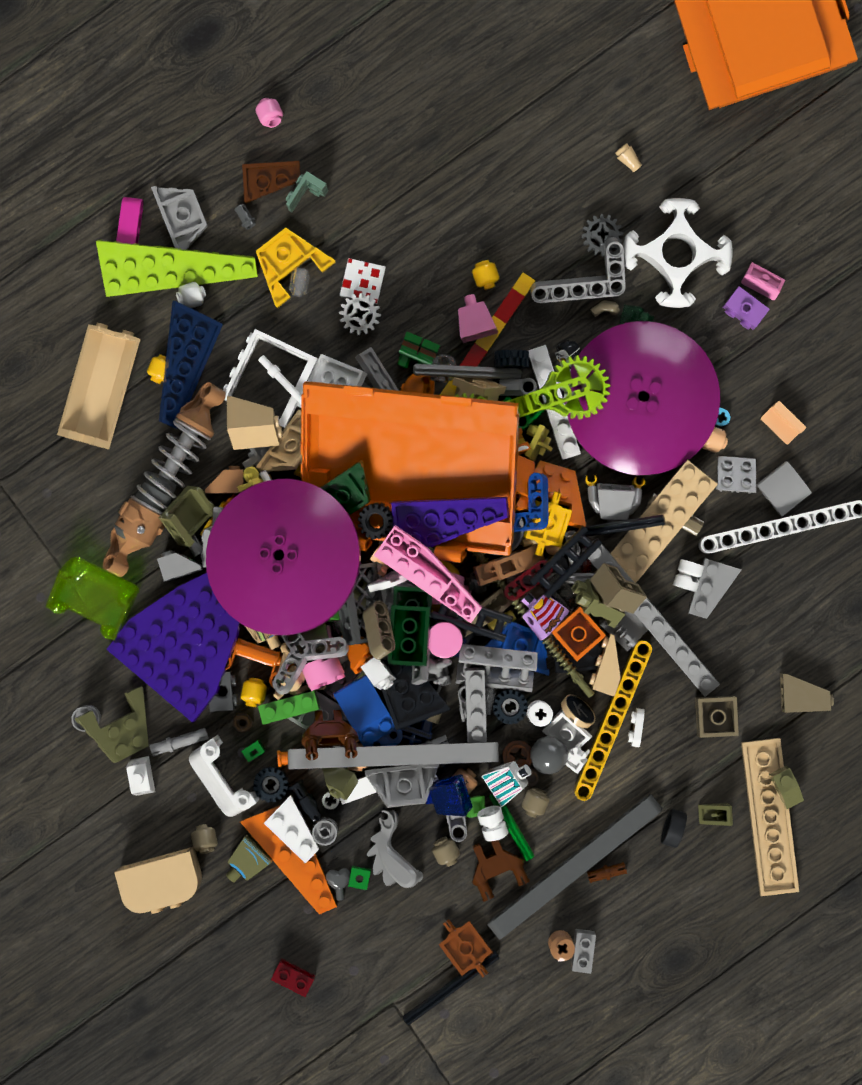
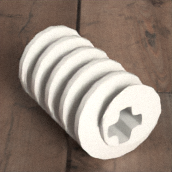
[527,700,553,727]

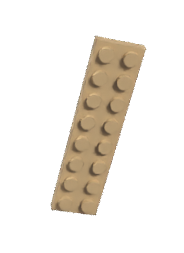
[594,459,718,583]
[741,738,799,896]

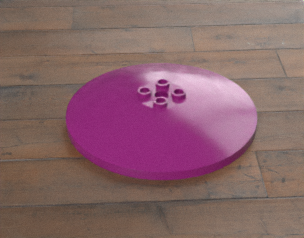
[206,479,361,635]

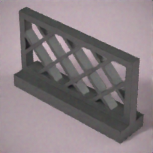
[339,562,383,645]

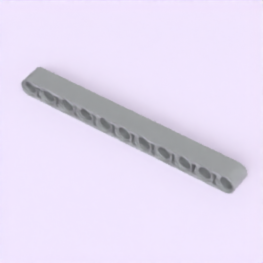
[288,742,499,769]

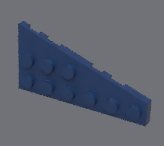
[159,300,223,429]

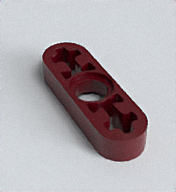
[504,560,553,601]

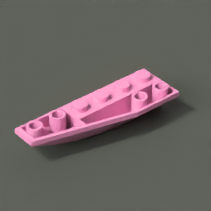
[374,525,482,623]

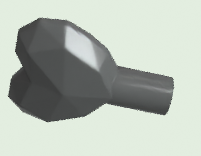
[326,868,350,901]

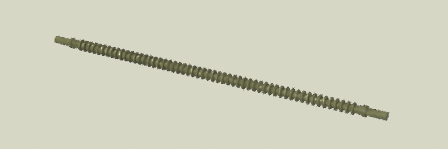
[469,551,595,698]

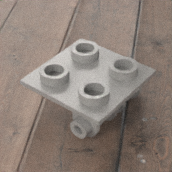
[716,456,756,494]
[600,611,648,651]

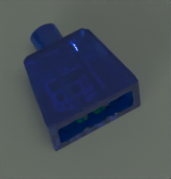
[426,774,473,816]

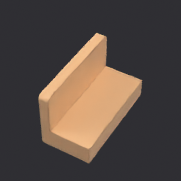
[761,401,807,444]

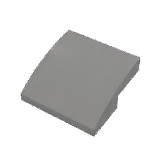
[756,461,812,516]

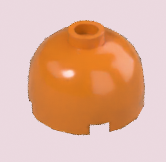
[401,374,435,394]

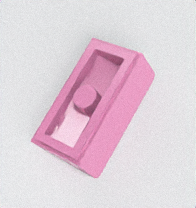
[741,262,785,300]

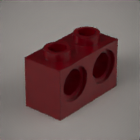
[271,958,315,997]

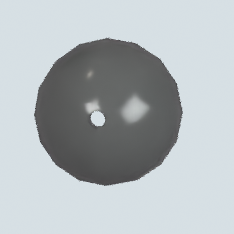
[530,736,568,774]

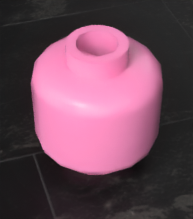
[255,98,283,128]

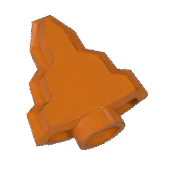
[341,636,374,674]

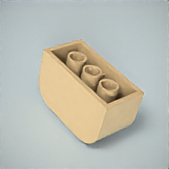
[114,847,202,914]

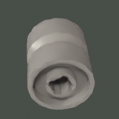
[72,705,101,732]
[312,817,338,846]

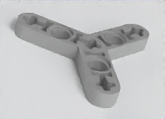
[272,633,349,695]

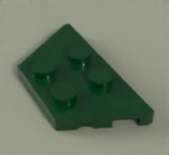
[319,460,371,515]

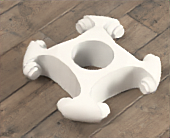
[623,198,733,308]

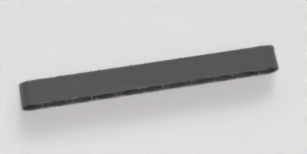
[487,794,663,940]

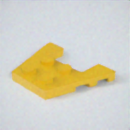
[256,228,336,308]

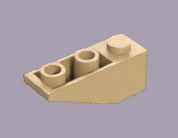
[589,634,621,697]

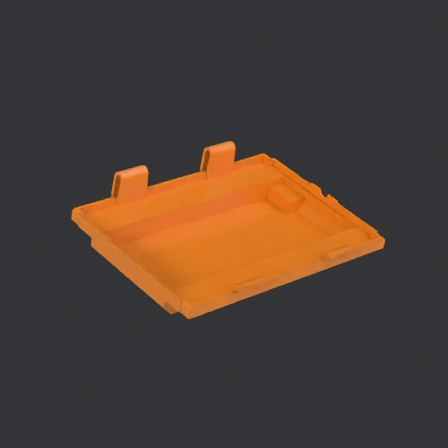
[674,0,858,110]
[301,381,519,563]

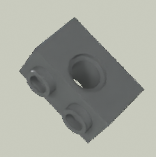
[209,671,238,712]

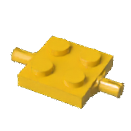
[523,491,572,556]

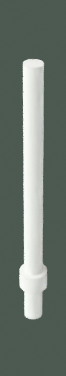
[258,355,302,404]

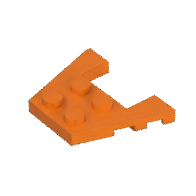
[515,460,586,528]

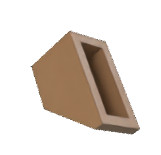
[205,466,245,494]

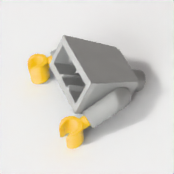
[585,475,645,523]

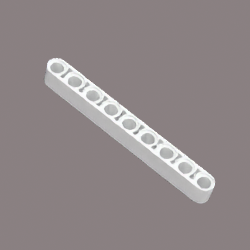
[698,500,862,553]

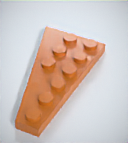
[240,801,337,914]

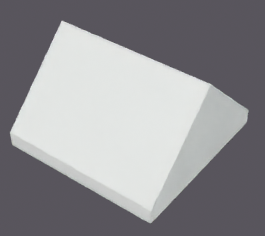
[542,709,592,753]

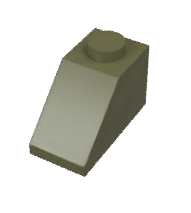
[769,766,804,809]
[322,767,359,800]

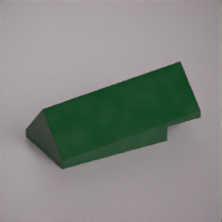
[388,586,432,666]

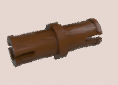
[587,862,627,883]

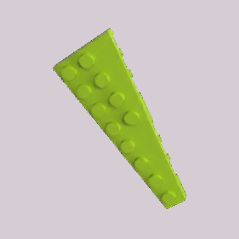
[96,240,258,297]

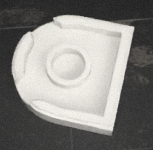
[368,571,408,592]

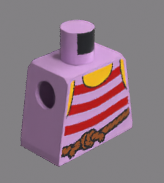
[521,593,570,641]

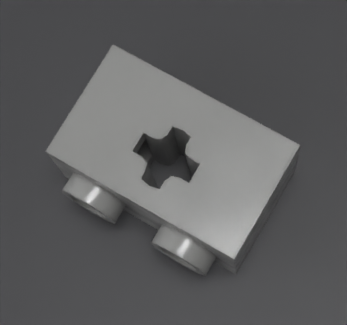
[570,929,596,974]

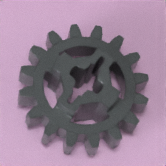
[581,214,623,257]

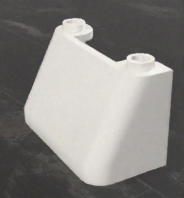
[189,735,260,817]

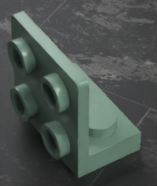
[286,171,328,212]

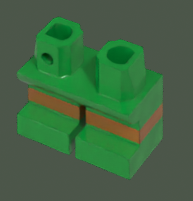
[398,332,440,369]

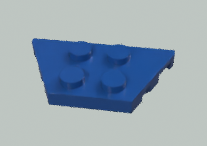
[484,622,549,676]

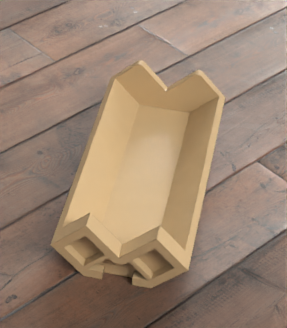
[57,323,140,449]

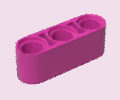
[116,197,143,244]

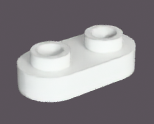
[628,708,645,747]

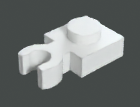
[566,743,590,774]

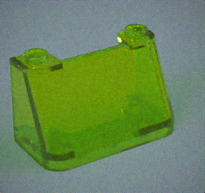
[45,557,139,641]

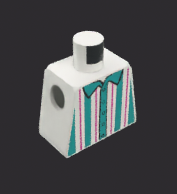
[482,761,531,807]

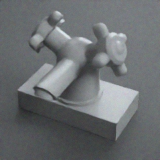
[412,648,452,685]

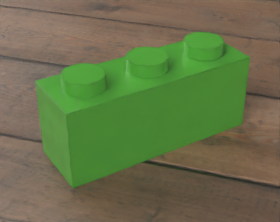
[258,690,321,725]

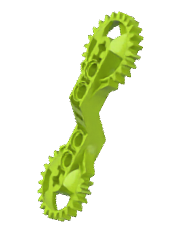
[455,355,610,419]

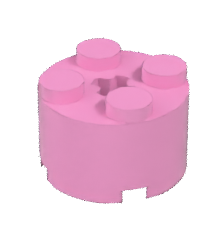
[302,657,346,691]

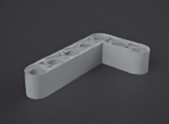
[530,237,625,303]

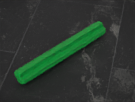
[489,793,534,861]

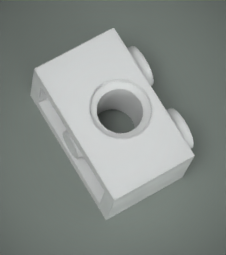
[361,658,396,690]

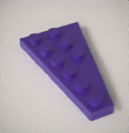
[391,497,509,548]

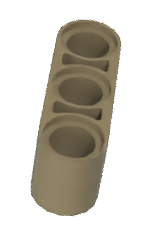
[363,600,395,660]

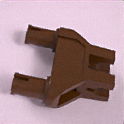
[301,710,359,760]
[472,840,530,902]

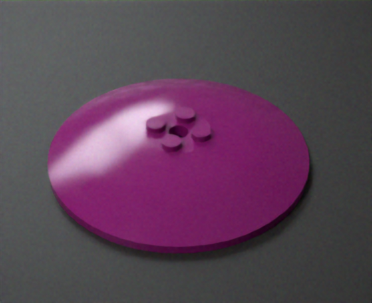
[565,321,720,475]

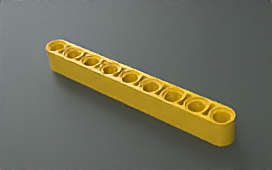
[574,640,652,801]

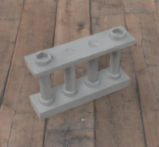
[456,644,538,692]

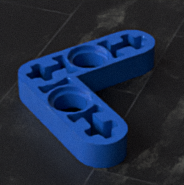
[514,473,549,532]

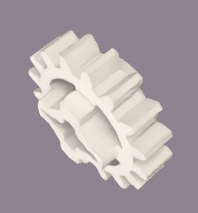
[339,293,381,335]

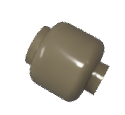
[522,787,550,818]
[191,824,218,854]
[432,836,460,867]

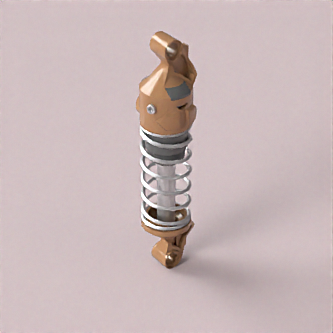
[103,382,226,577]

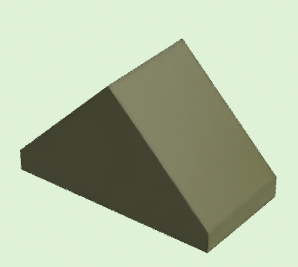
[698,803,733,826]

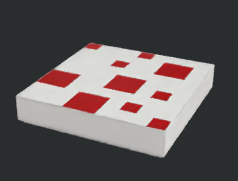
[340,258,386,305]

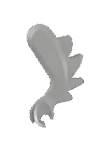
[367,810,423,888]

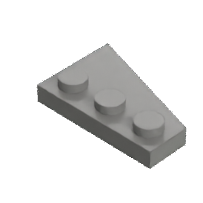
[688,558,742,619]

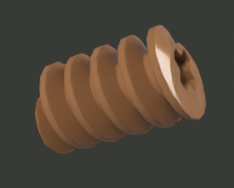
[548,930,575,961]

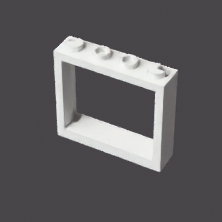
[223,329,318,428]

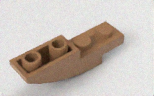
[473,544,545,586]

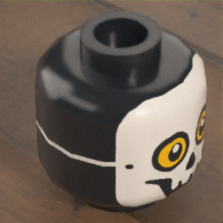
[555,339,582,368]

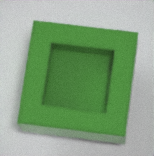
[465,795,485,818]

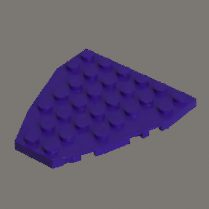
[106,573,240,722]

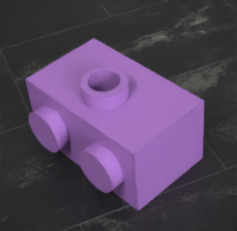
[723,286,770,330]

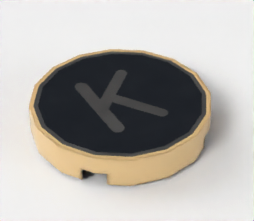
[561,695,595,729]

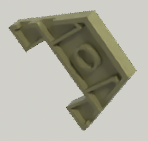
[75,686,149,763]

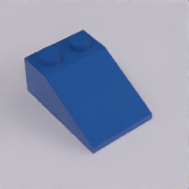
[333,674,396,747]

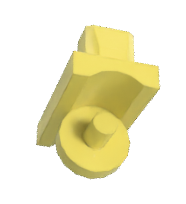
[524,424,553,462]
[237,466,272,492]

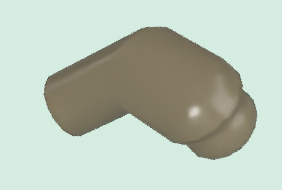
[590,300,620,317]

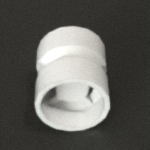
[673,559,705,592]
[477,806,508,841]

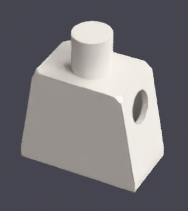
[126,756,155,796]

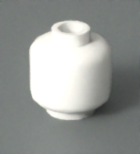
[176,282,206,308]

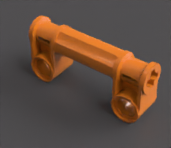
[225,638,294,687]

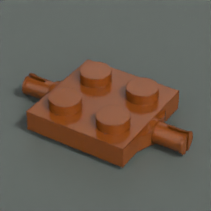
[439,919,493,978]

